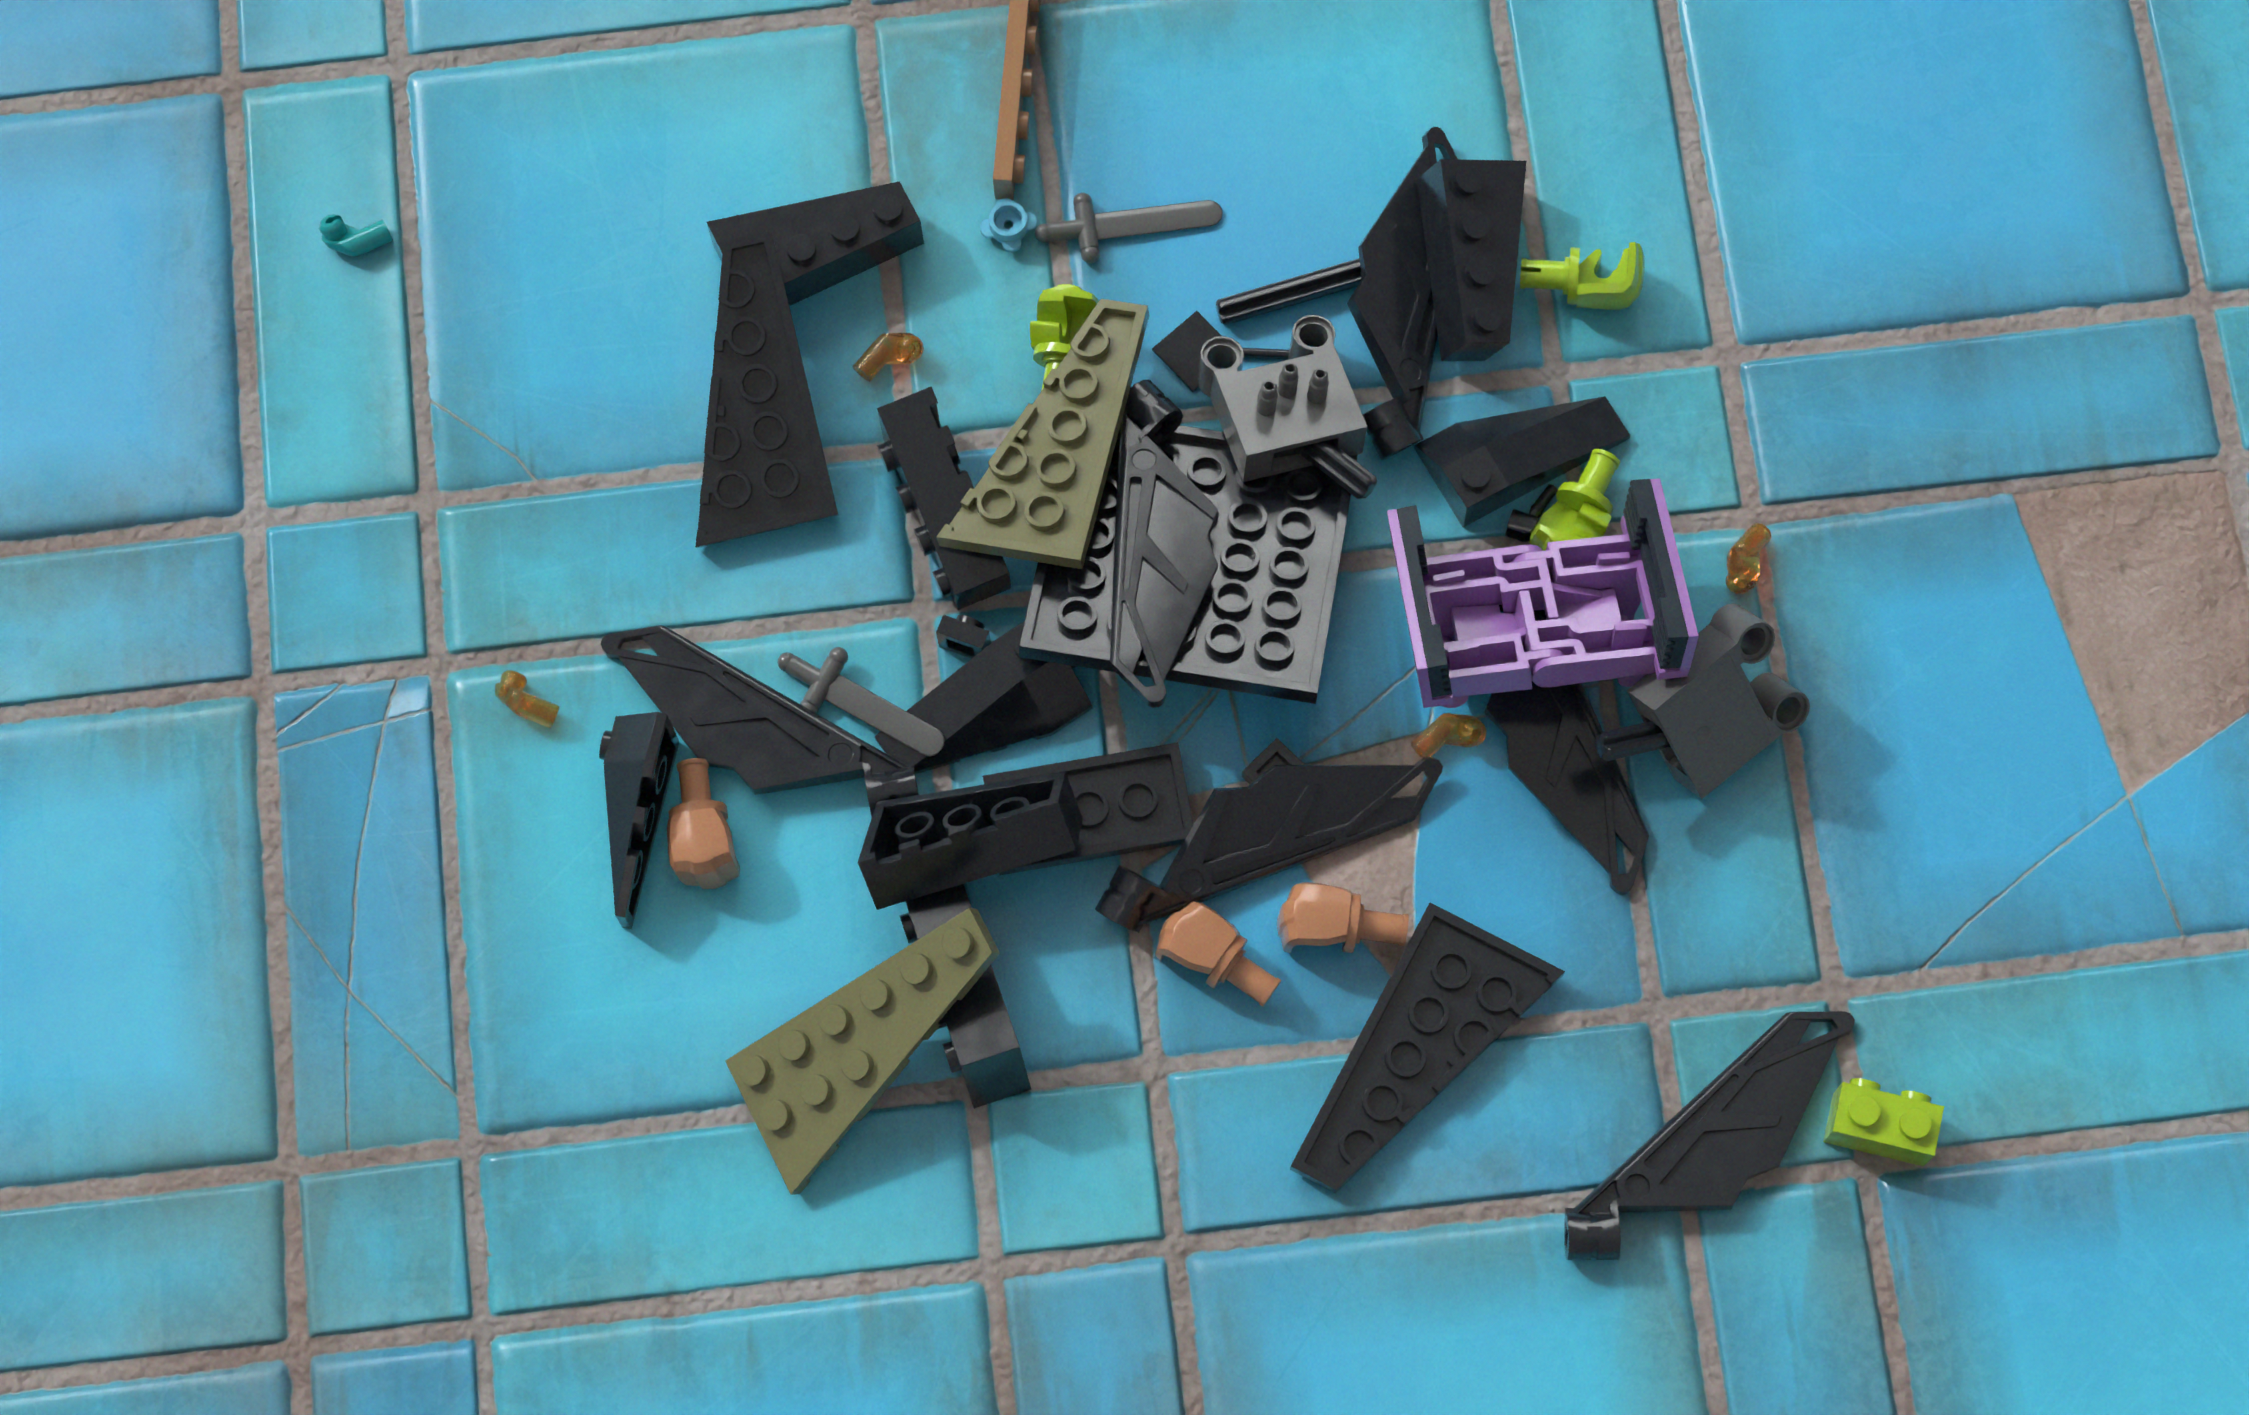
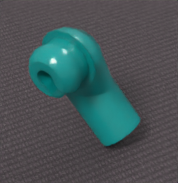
[319,215,393,257]

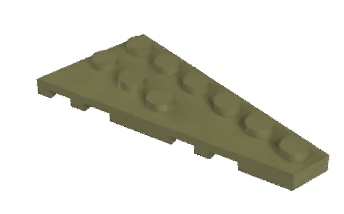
[937,299,1150,569]
[725,908,1000,1195]

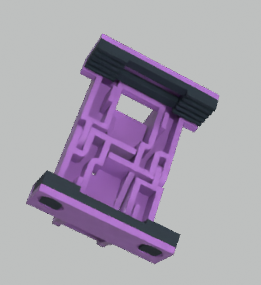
[1387,478,1699,708]

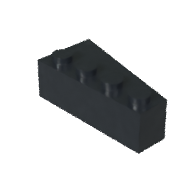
[1416,159,1527,361]
[707,181,924,306]
[877,386,1011,610]
[857,771,1083,910]
[899,884,1031,1109]

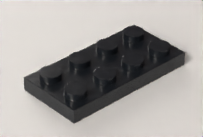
[983,742,1193,876]

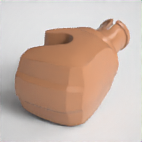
[667,758,740,889]
[1277,882,1409,953]
[1155,902,1281,1007]

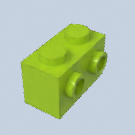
[1823,1078,1944,1167]

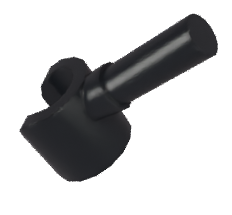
[1505,484,1558,542]

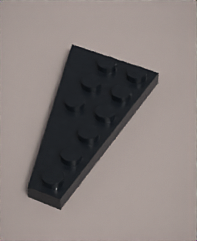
[695,230,838,548]
[1290,903,1565,1193]

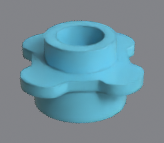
[980,198,1037,252]

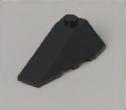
[1414,396,1630,527]
[874,621,1093,774]
[599,712,679,929]

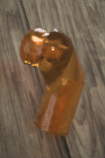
[853,333,924,382]
[1726,523,1771,595]
[495,670,560,728]
[1411,713,1487,758]

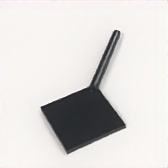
[1152,311,1289,392]

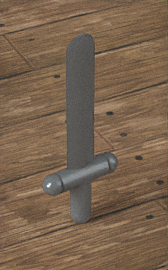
[1035,192,1222,264]
[777,647,944,756]

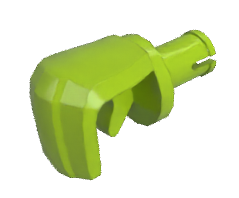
[1520,242,1645,310]
[1030,284,1099,391]
[1529,449,1620,551]

